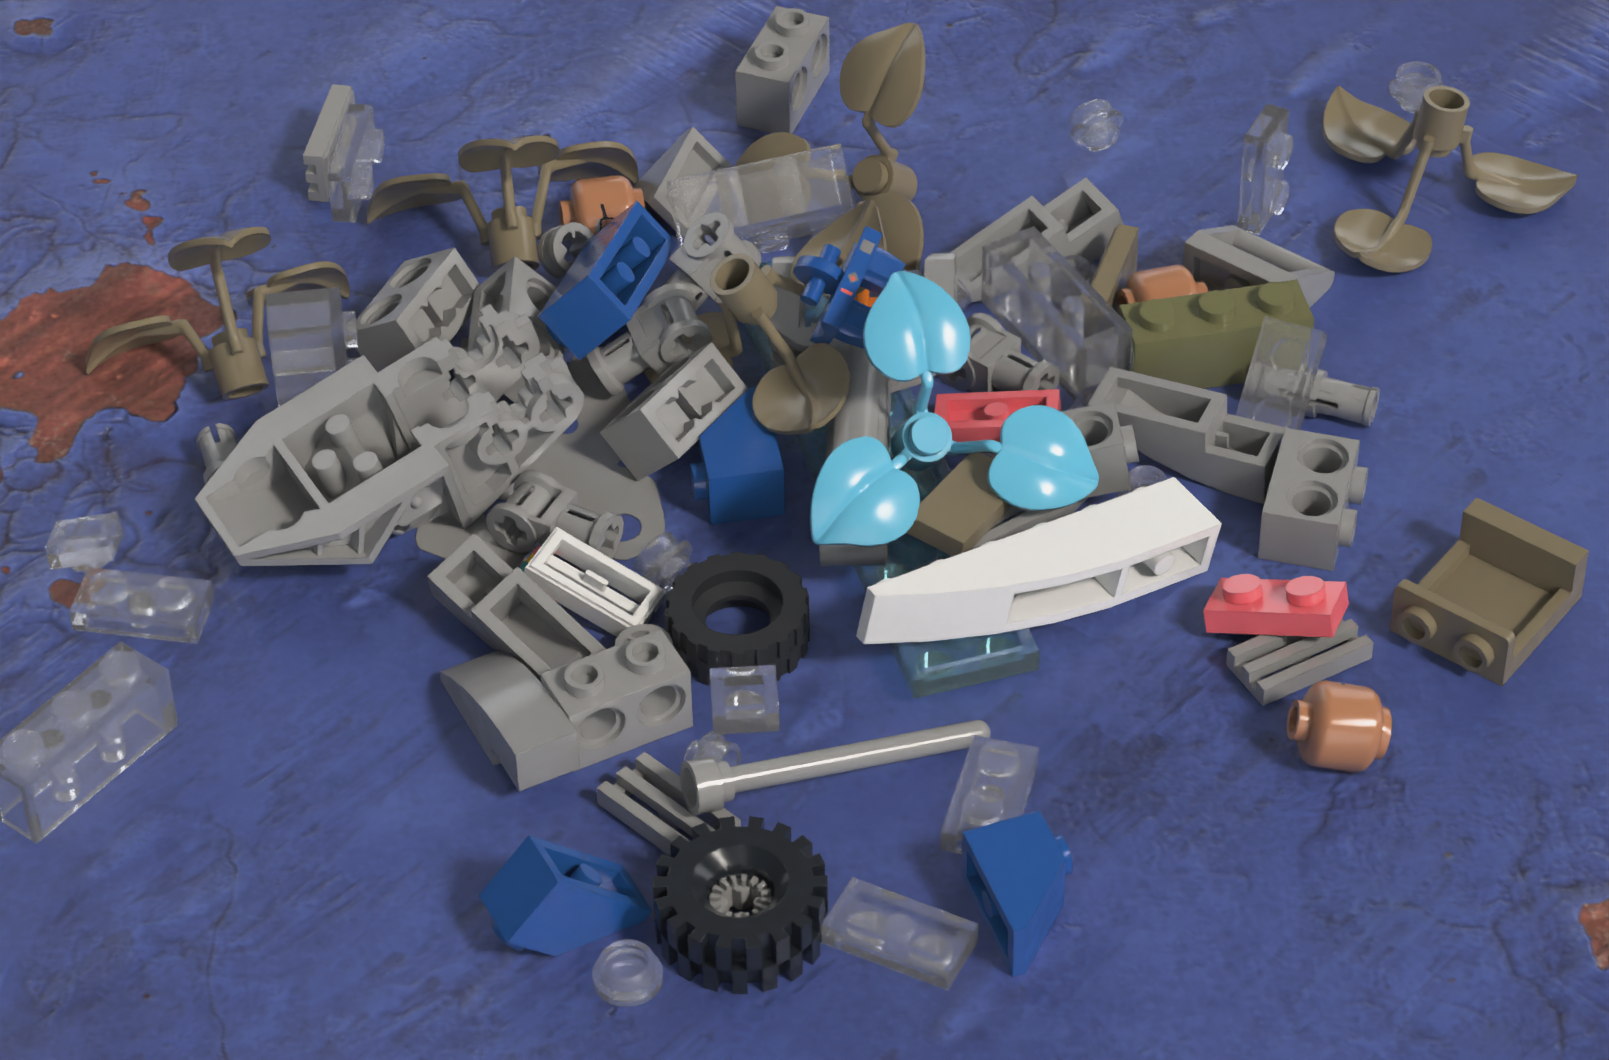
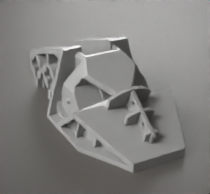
[195,304,584,566]

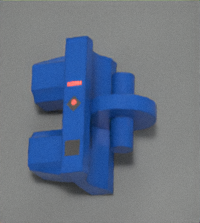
[793,226,906,349]

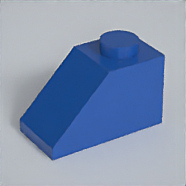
[689,386,785,525]
[962,810,1073,977]
[478,835,652,957]

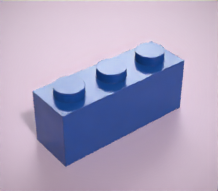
[538,201,677,360]

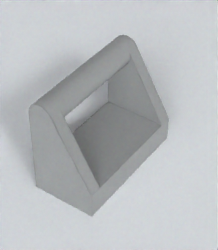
[1183,225,1335,308]

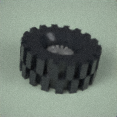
[652,816,828,994]

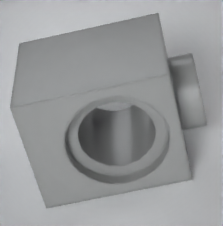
[1061,401,1139,498]

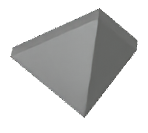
[633,127,732,239]

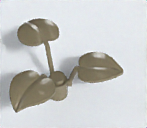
[729,22,926,275]
[1322,85,1578,273]
[366,135,639,273]
[643,198,887,435]
[85,227,350,400]

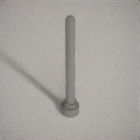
[680,720,991,815]

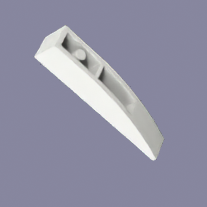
[856,477,1222,644]

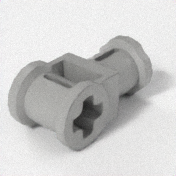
[643,212,761,313]
[587,283,713,396]
[937,312,1060,392]
[486,469,624,559]

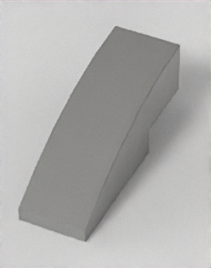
[950,177,1124,303]
[1087,366,1285,504]
[427,533,606,682]
[440,650,580,792]

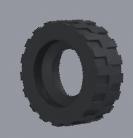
[666,552,810,690]

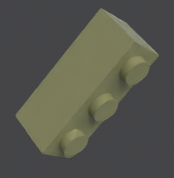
[1117,279,1314,389]

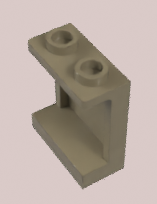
[1390,497,1589,686]

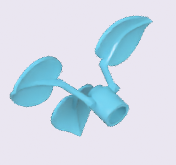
[810,271,1099,547]

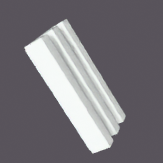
[524,527,666,637]

